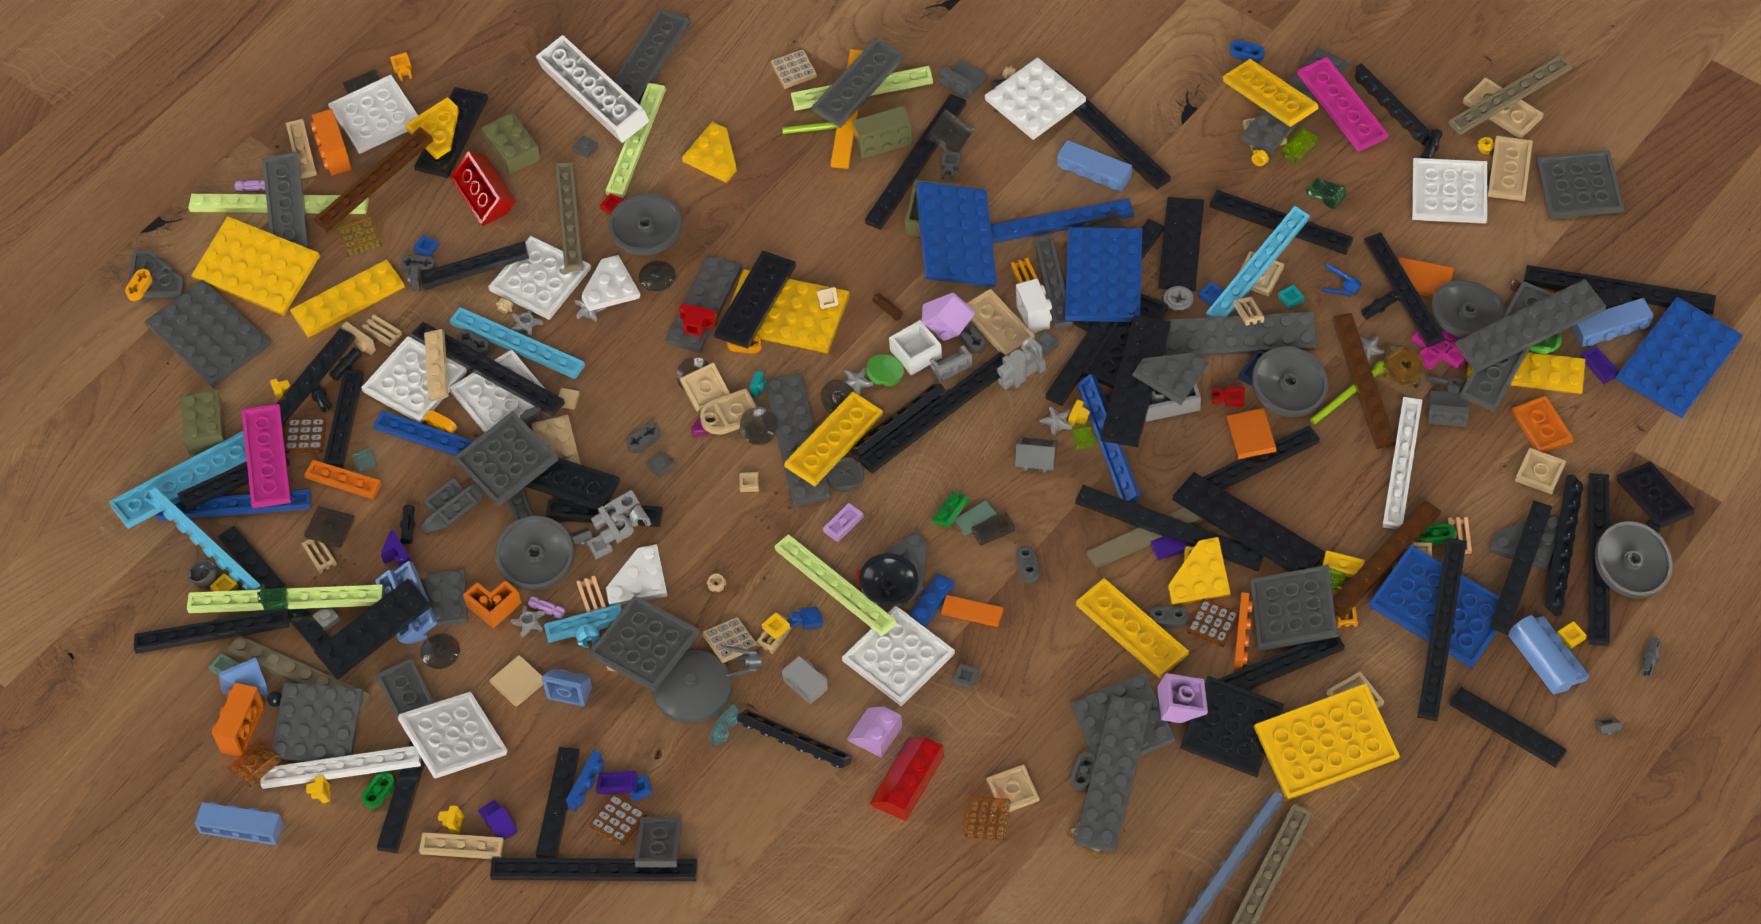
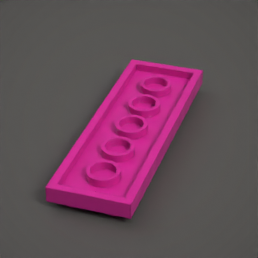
[1297,57,1389,152]
[241,404,291,509]

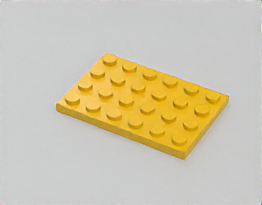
[191,216,320,316]
[729,269,850,353]
[1254,684,1400,801]

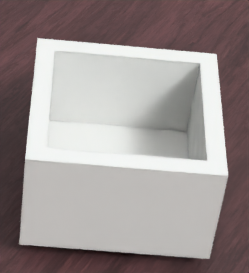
[1016,279,1052,334]
[889,320,942,375]

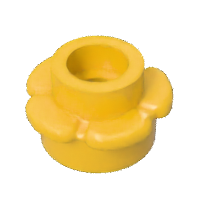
[1477,137,1495,154]
[1251,150,1269,166]

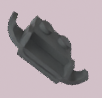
[421,478,484,535]

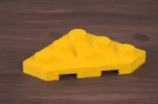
[404,97,459,160]
[682,121,737,183]
[1168,537,1231,606]

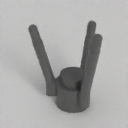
[715,645,762,677]

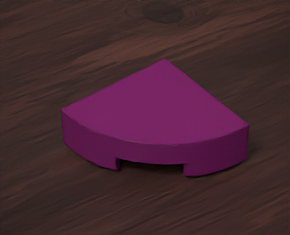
[691,417,710,437]

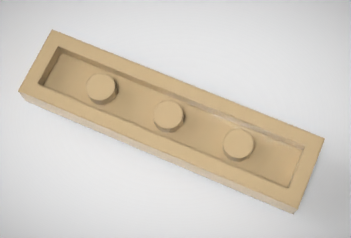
[286,119,317,179]
[424,329,449,401]
[419,832,504,859]

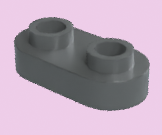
[1016,546,1040,583]
[1149,606,1189,628]
[1071,752,1096,791]

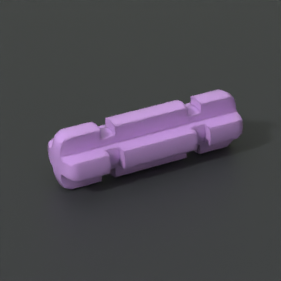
[235,180,265,191]
[528,596,565,619]

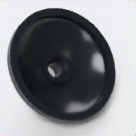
[859,553,919,607]

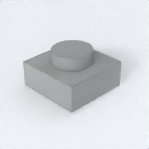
[586,535,613,560]
[312,608,340,632]

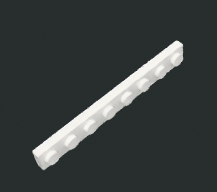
[1382,397,1422,530]
[260,746,421,789]

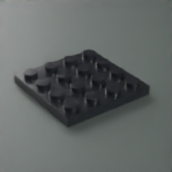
[1180,676,1285,778]

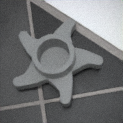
[575,300,607,322]
[511,310,543,336]
[1360,336,1385,363]
[841,368,874,396]
[1040,407,1072,436]
[511,606,545,638]

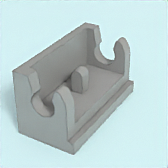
[930,345,973,382]

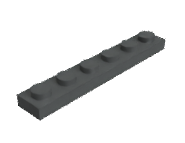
[1034,235,1073,329]

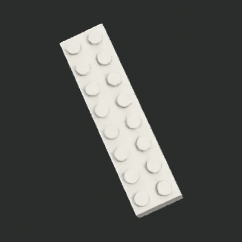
[536,35,649,143]

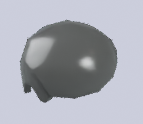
[188,559,218,587]

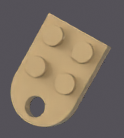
[700,388,762,435]

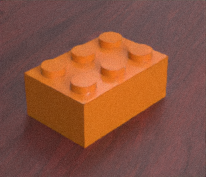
[311,109,352,176]
[212,683,265,758]

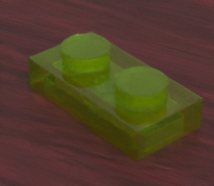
[1282,128,1318,163]

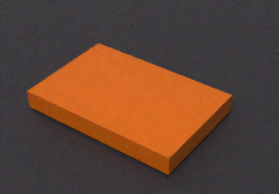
[1391,257,1454,298]
[1511,395,1574,453]
[1226,408,1276,459]

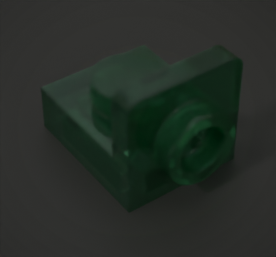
[257,584,288,611]

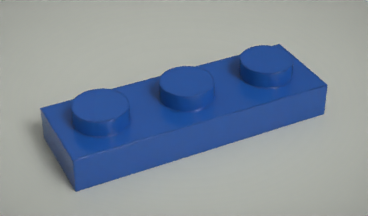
[909,574,955,628]
[566,750,604,812]

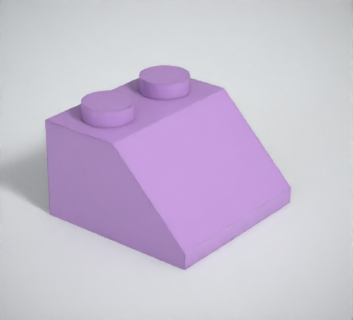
[922,293,975,341]
[1157,673,1208,723]
[847,706,902,758]

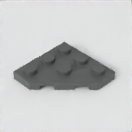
[128,251,184,299]
[1132,353,1209,405]
[1490,515,1559,570]
[883,530,928,604]

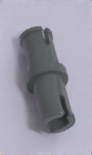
[1640,638,1662,677]

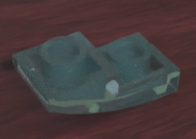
[709,704,739,747]

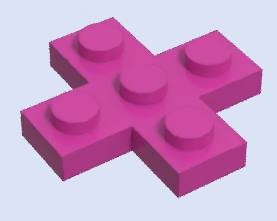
[1411,330,1466,370]

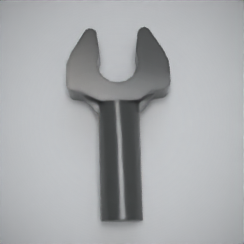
[1427,374,1464,393]

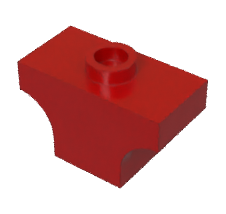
[679,303,718,337]

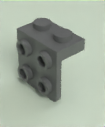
[939,61,988,100]
[1428,391,1469,427]

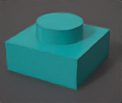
[1278,284,1304,309]
[749,371,766,398]

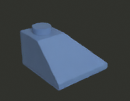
[218,658,268,698]

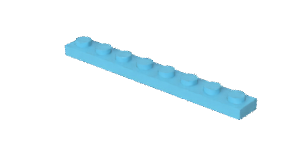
[1206,206,1310,317]
[450,307,585,379]
[149,487,262,590]

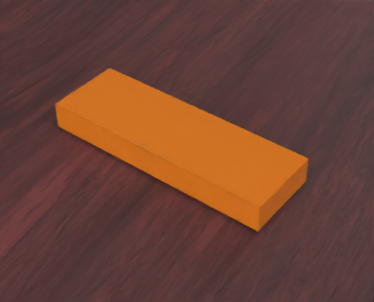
[941,595,1004,627]

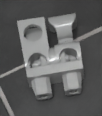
[997,338,1046,390]
[591,490,651,544]

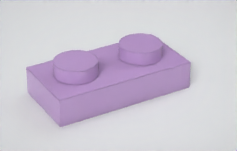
[823,503,864,542]

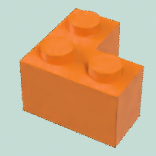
[463,580,522,629]

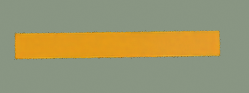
[831,49,864,169]

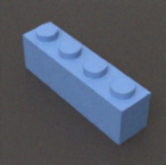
[1057,140,1132,192]
[1572,298,1653,348]
[195,802,283,845]

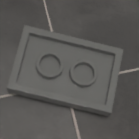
[426,569,468,627]
[376,658,435,724]
[635,817,682,867]

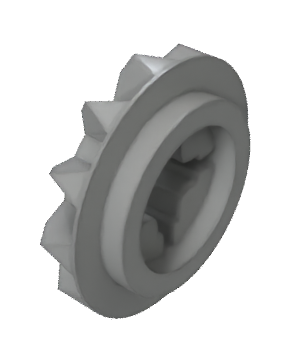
[1164,286,1194,312]

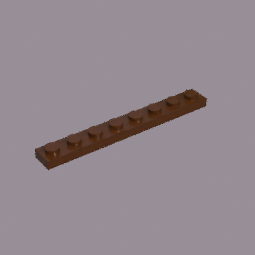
[314,127,434,233]
[1333,313,1396,449]
[1334,500,1441,619]

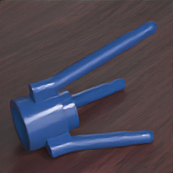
[1322,263,1362,297]

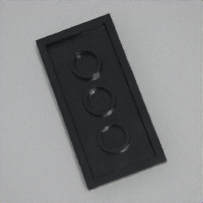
[1617,461,1694,528]

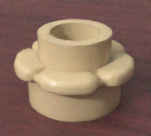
[1002,65,1017,81]
[496,298,514,314]
[707,574,726,592]

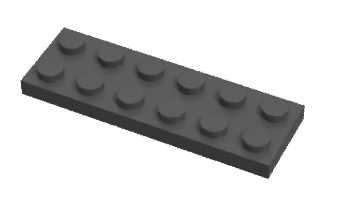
[812,38,904,128]
[262,152,309,249]
[666,255,742,353]

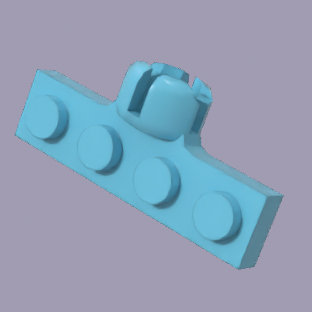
[544,604,622,648]

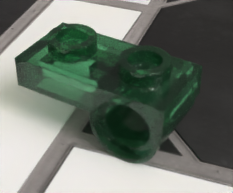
[1306,178,1347,209]

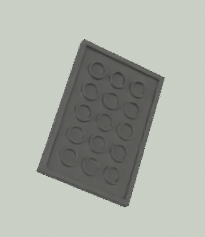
[145,280,271,388]

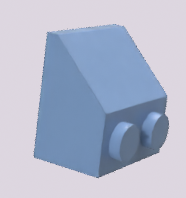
[542,669,592,707]

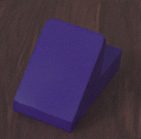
[381,530,411,566]
[478,799,517,840]

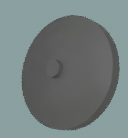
[609,193,682,255]
[1431,280,1506,338]
[1252,346,1328,417]
[495,516,574,591]
[1595,521,1673,599]
[652,650,732,723]

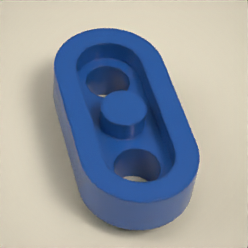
[1230,40,1265,62]

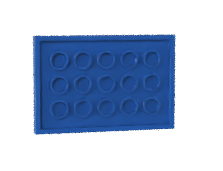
[916,181,997,287]
[1065,227,1142,322]
[1616,297,1743,419]
[1368,545,1500,668]

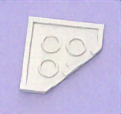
[582,255,640,311]
[606,544,667,606]

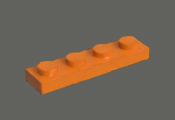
[304,460,382,500]
[1234,592,1253,671]

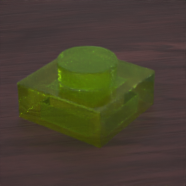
[1071,426,1096,450]
[1329,567,1346,590]

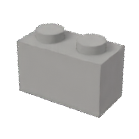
[782,656,828,705]

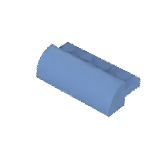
[375,561,438,644]
[1508,615,1590,695]

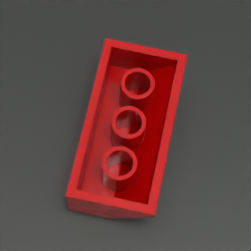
[450,151,516,226]
[870,737,944,821]

